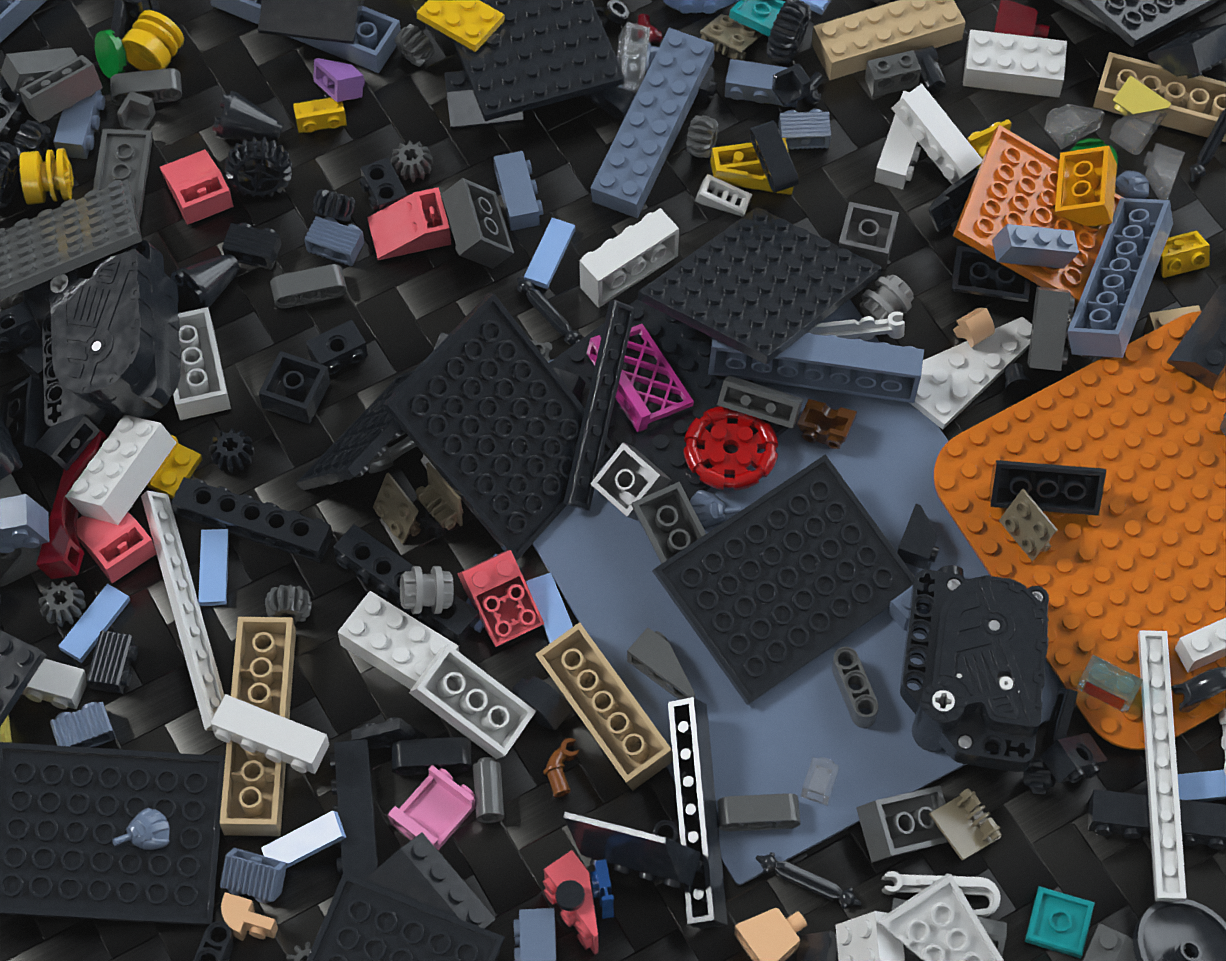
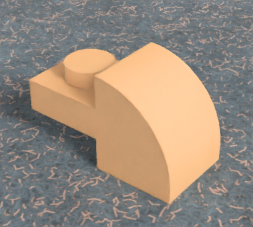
[953,308,995,347]
[221,892,278,941]

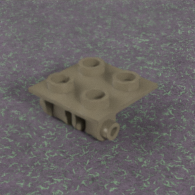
[700,14,762,61]
[415,462,463,530]
[373,473,421,545]
[999,489,1058,561]
[929,788,1002,860]

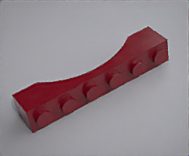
[36,429,108,579]

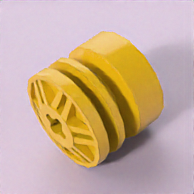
[121,10,184,71]
[20,148,73,205]

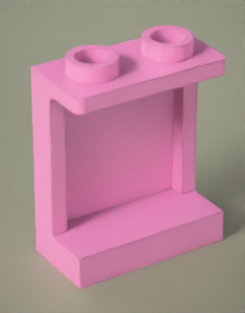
[388,765,476,850]

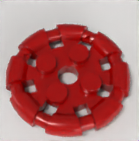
[683,406,778,491]

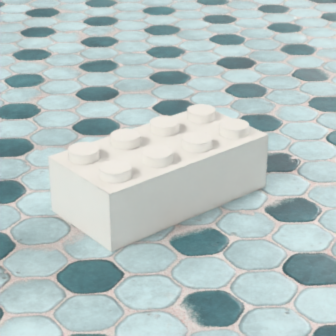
[963,30,1067,97]
[580,208,679,308]
[173,307,231,420]
[66,415,177,525]
[338,591,459,689]
[409,644,536,759]
[835,911,905,961]

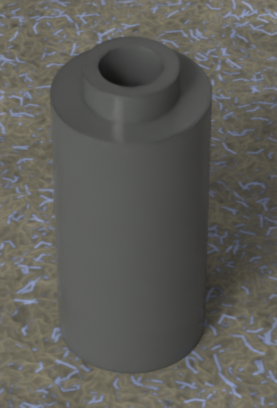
[473,757,504,823]

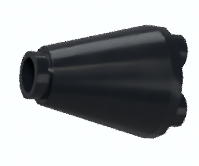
[212,91,283,143]
[171,254,240,312]

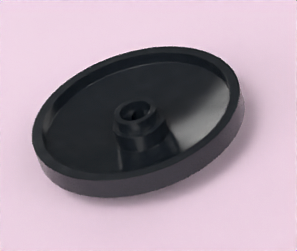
[1133,899,1226,961]

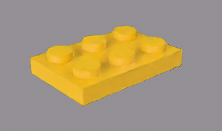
[417,0,505,52]

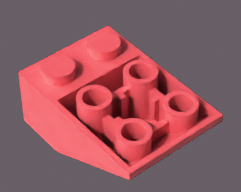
[160,149,233,225]
[367,187,451,260]
[77,512,157,583]
[458,550,544,647]
[543,850,598,954]

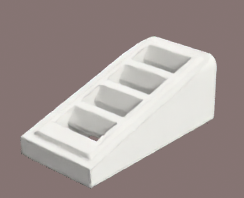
[695,174,752,216]

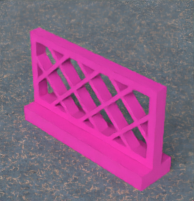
[587,324,694,432]

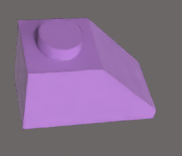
[313,58,365,102]

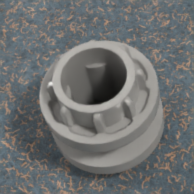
[860,275,914,320]
[400,566,454,614]

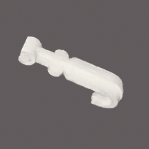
[808,312,905,340]
[882,871,1001,917]

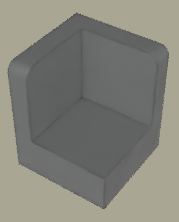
[117,91,156,130]

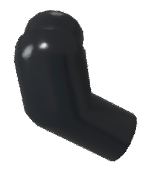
[804,72,824,104]

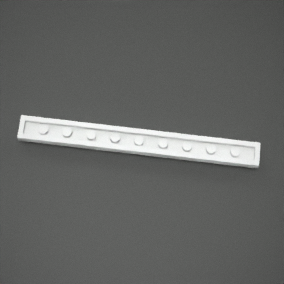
[141,491,224,731]
[1138,630,1186,902]

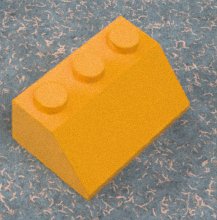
[1055,146,1117,227]

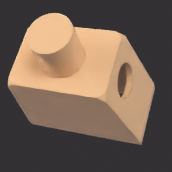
[734,908,807,961]

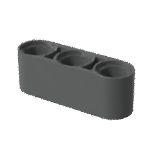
[110,69,182,106]
[270,264,347,308]
[832,646,879,728]
[717,793,801,832]

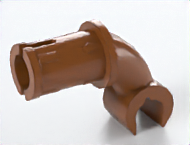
[543,738,579,797]

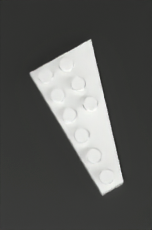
[909,317,1032,430]
[877,874,1004,961]

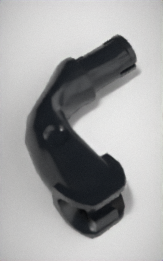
[1171,667,1226,712]

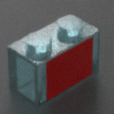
[1077,655,1143,714]

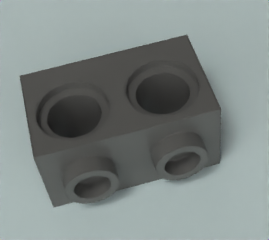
[865,50,921,97]

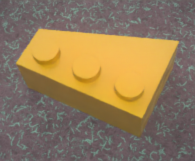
[710,138,793,195]

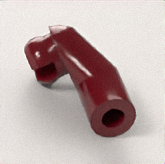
[638,14,663,44]

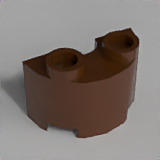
[797,399,857,449]

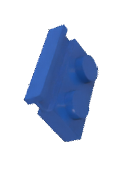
[590,859,614,919]

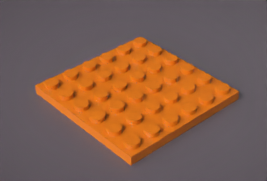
[953,125,1123,307]

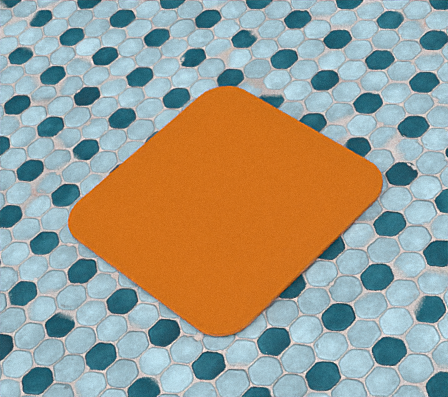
[933,311,1226,750]

